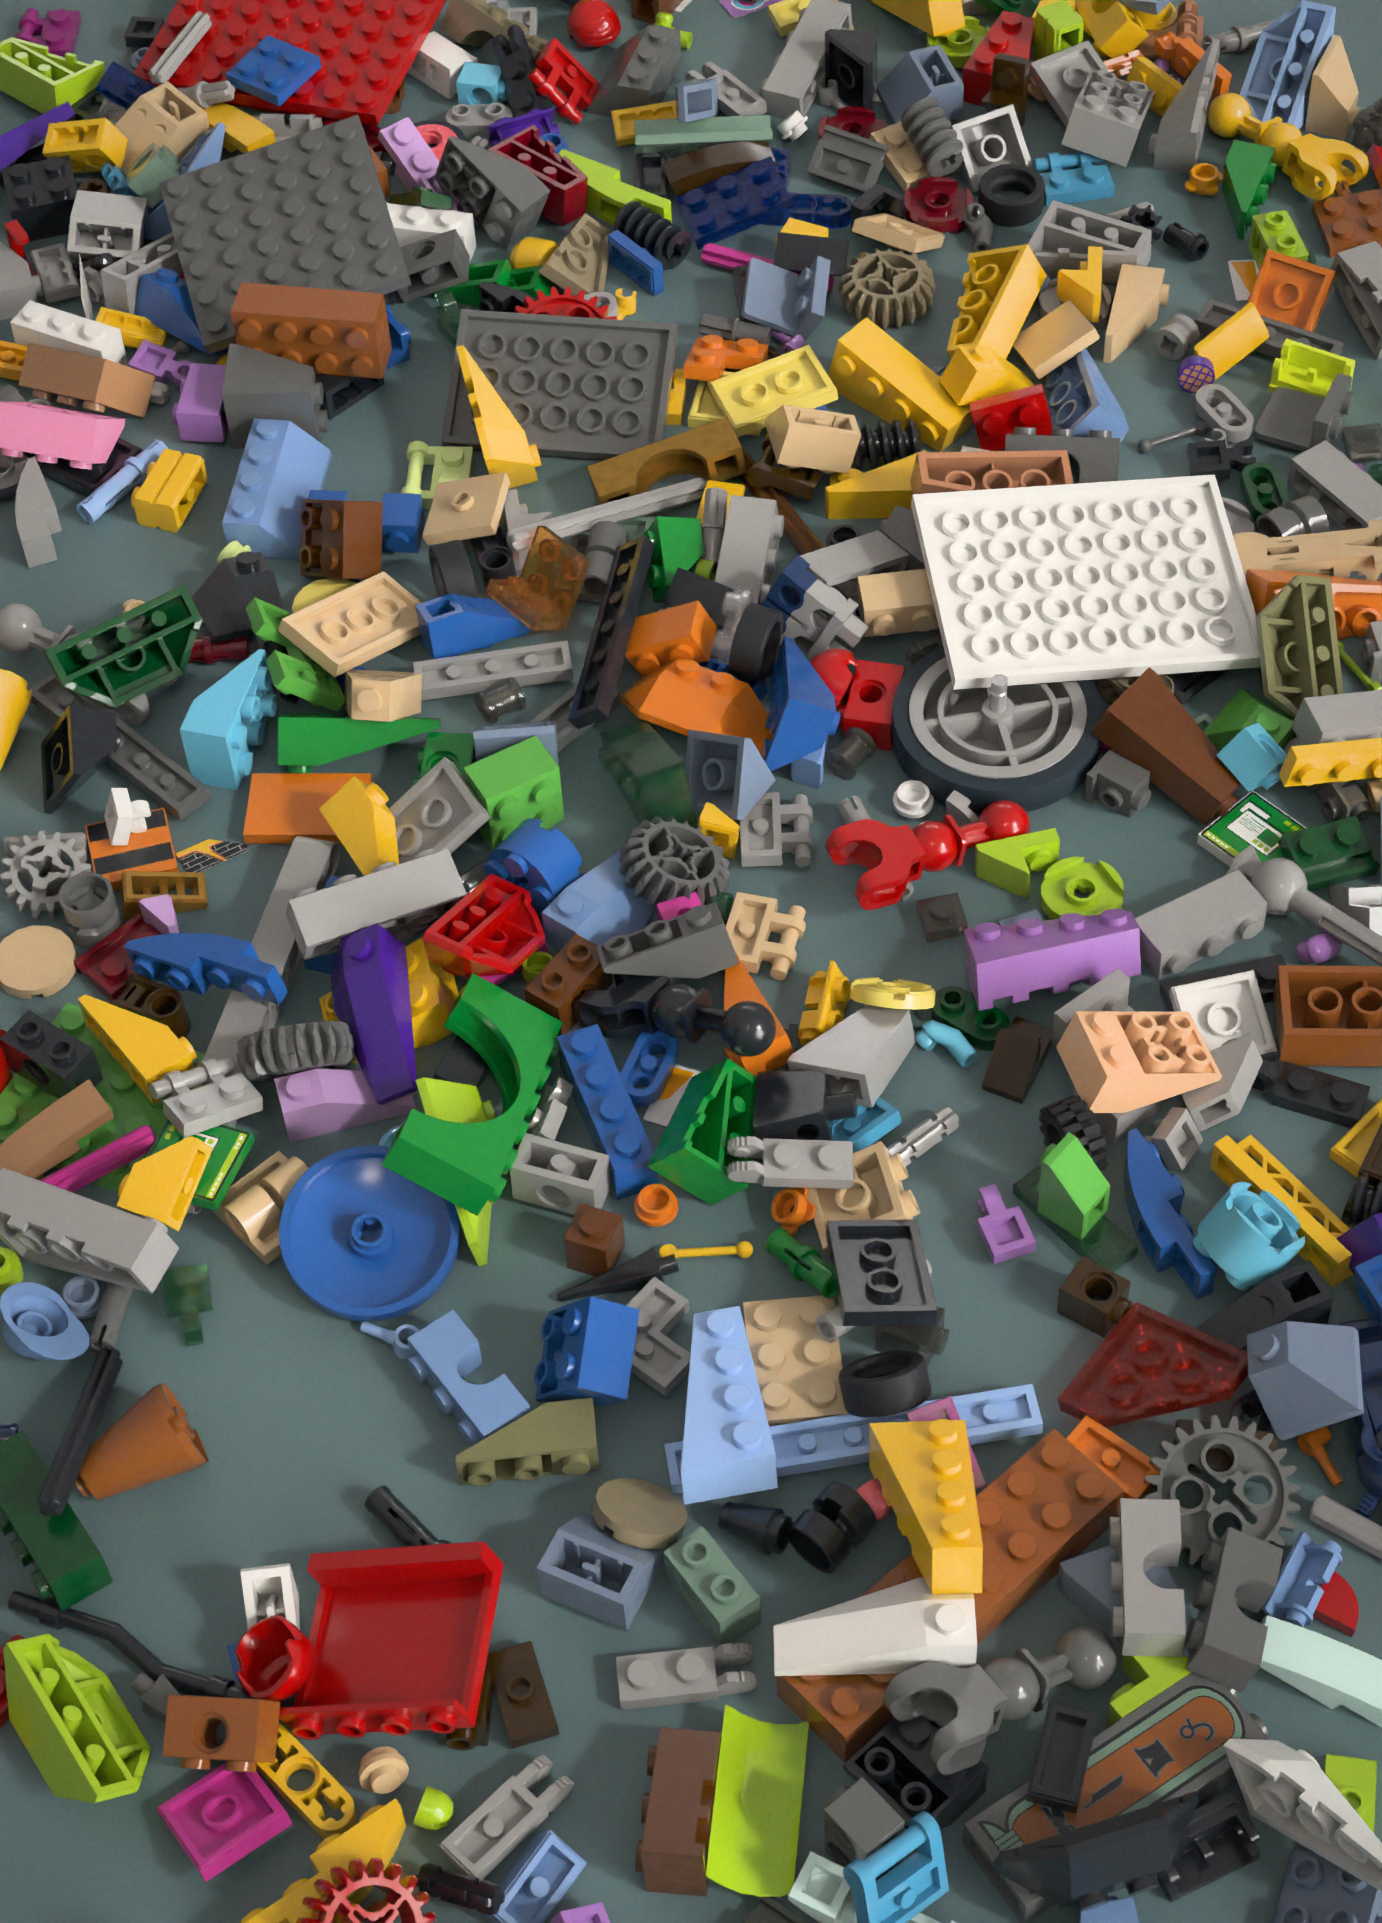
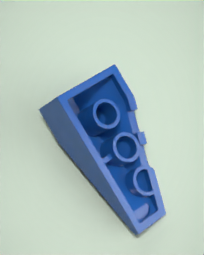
[762,636,840,772]

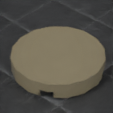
[591,1478,688,1550]

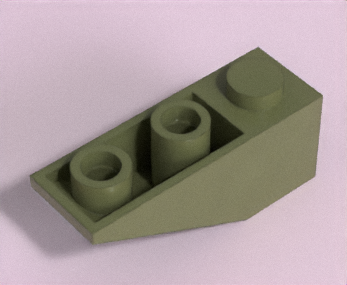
[455,1397,600,1486]

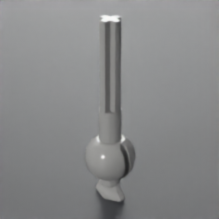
[1226,844,1382,966]

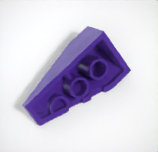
[330,923,418,1105]

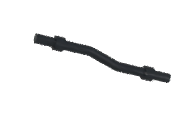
[8,1591,254,1699]

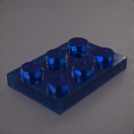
[676,156,794,250]

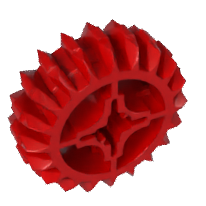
[296,1858,436,1923]

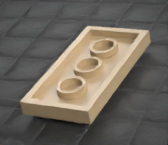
[278,571,422,677]

